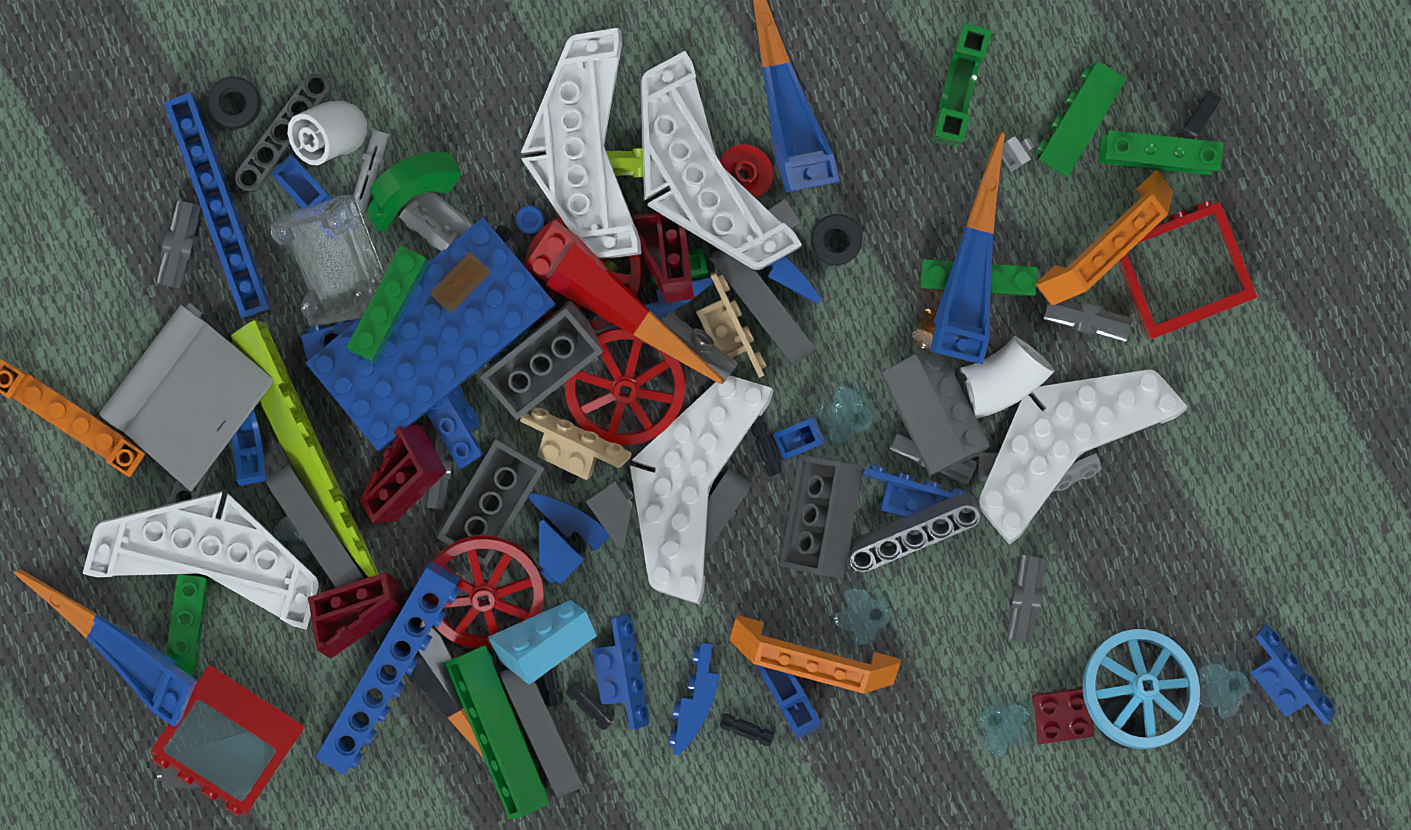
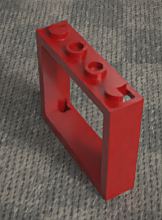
[1117,200,1258,340]

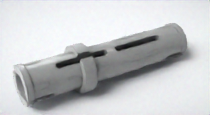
[348,130,390,216]

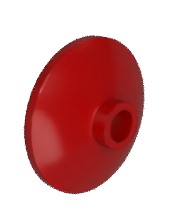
[720,144,773,198]

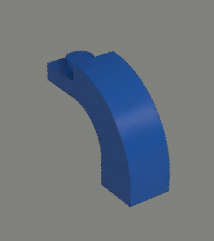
[232,405,267,486]

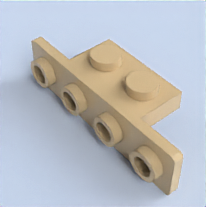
[696,271,766,378]
[520,407,631,480]

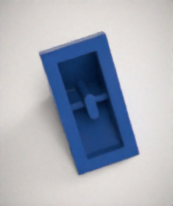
[772,416,825,460]

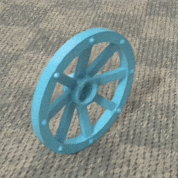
[1083,629,1200,749]

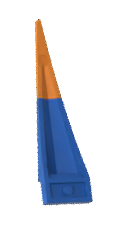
[753,0,840,193]
[929,132,1005,364]
[14,569,197,727]

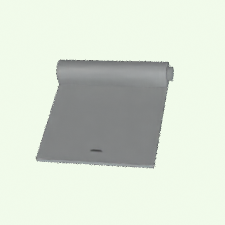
[99,303,273,491]

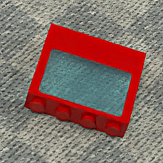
[150,665,305,817]

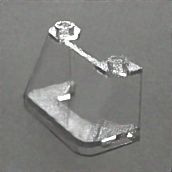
[270,194,384,327]

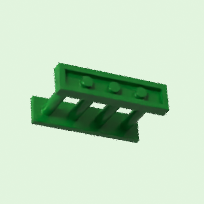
[1097,130,1224,176]

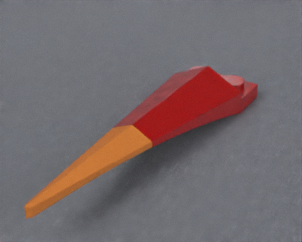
[524,221,724,384]

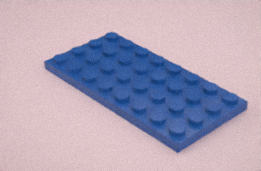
[306,218,556,451]

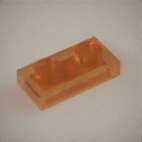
[430,252,492,314]
[911,308,936,349]

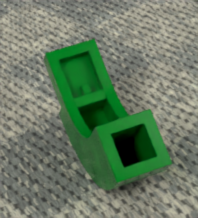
[366,152,462,231]

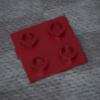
[1032,686,1094,744]

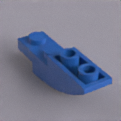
[669,641,720,755]

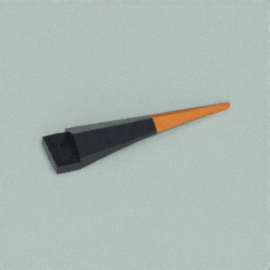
[373,585,484,758]

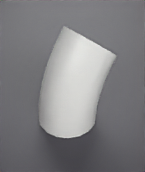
[288,101,367,165]
[957,336,1055,419]

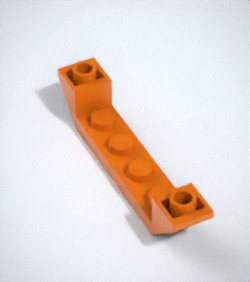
[1035,170,1174,305]
[0,359,146,477]
[729,615,901,694]

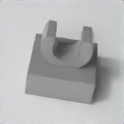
[1002,136,1035,172]

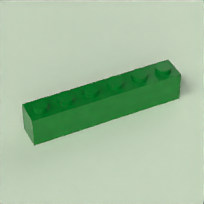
[445,646,550,820]

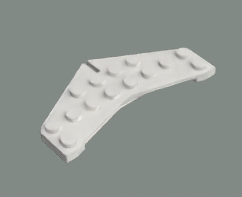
[521,28,641,260]
[641,51,802,270]
[979,370,1187,545]
[630,376,774,605]
[83,491,318,630]

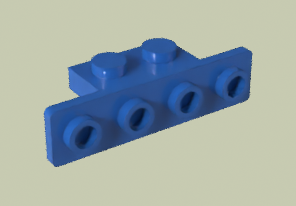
[426,386,483,468]
[861,465,967,523]
[592,613,649,730]
[1251,624,1336,725]

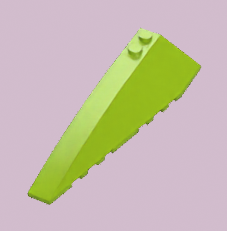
[231,320,379,577]

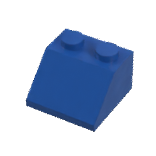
[539,518,585,584]

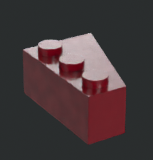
[631,212,695,303]
[360,425,447,523]
[308,572,404,659]

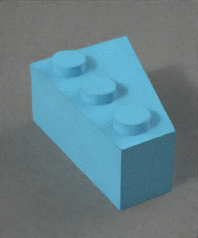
[489,600,597,685]

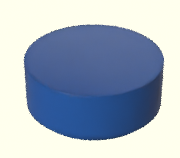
[516,206,545,235]

